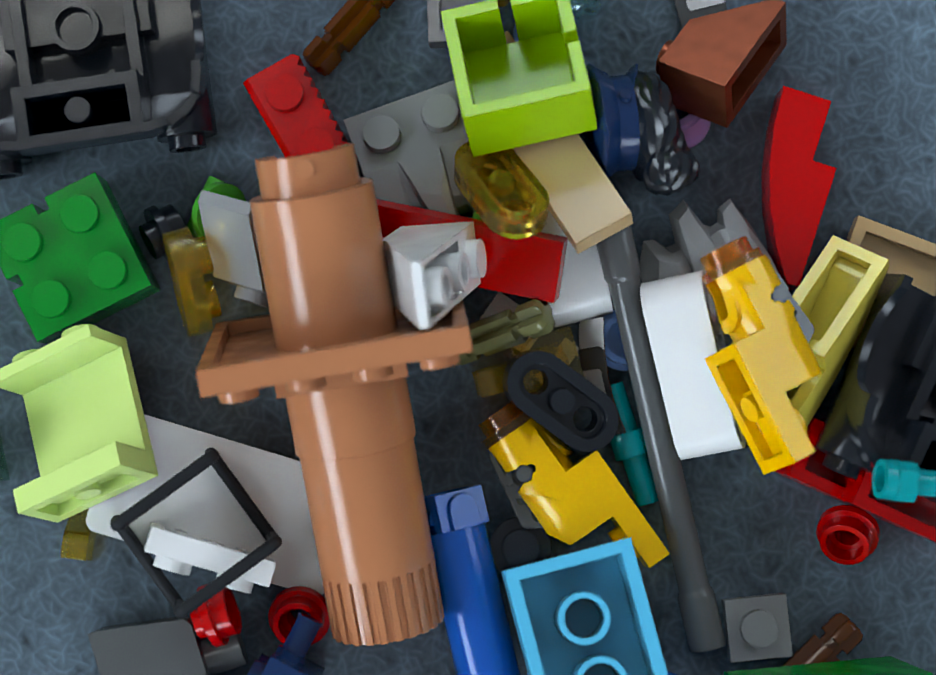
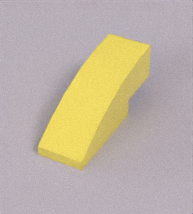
[785,235,889,426]

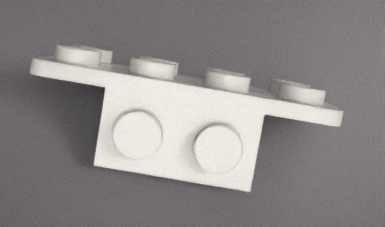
[86,414,324,595]

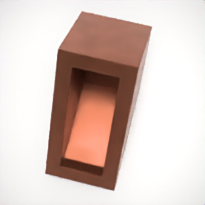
[656,0,787,128]

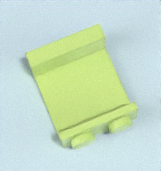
[0,324,159,523]

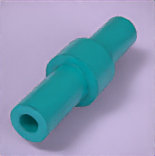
[610,381,658,507]

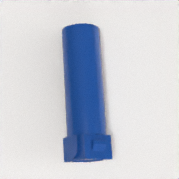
[424,484,521,675]

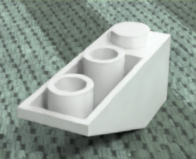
[383,221,487,329]

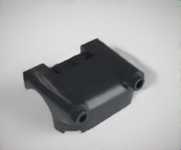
[0,0,217,180]
[815,274,936,503]

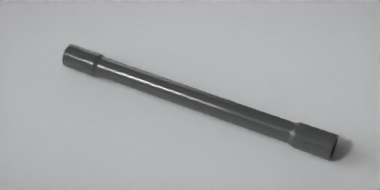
[596,225,726,653]

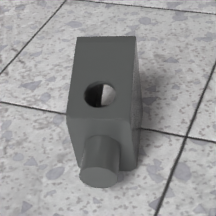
[88,615,248,675]

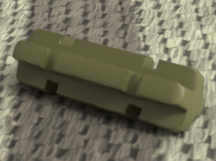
[458,299,555,365]

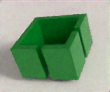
[0,172,161,345]

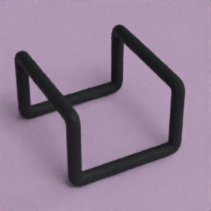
[110,448,282,618]

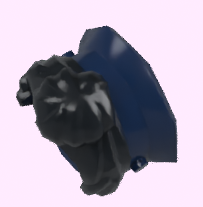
[583,64,700,196]

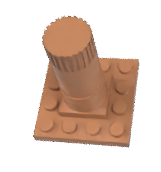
[196,143,473,646]

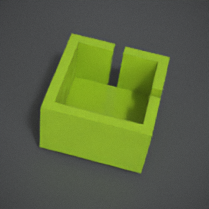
[441,0,597,157]

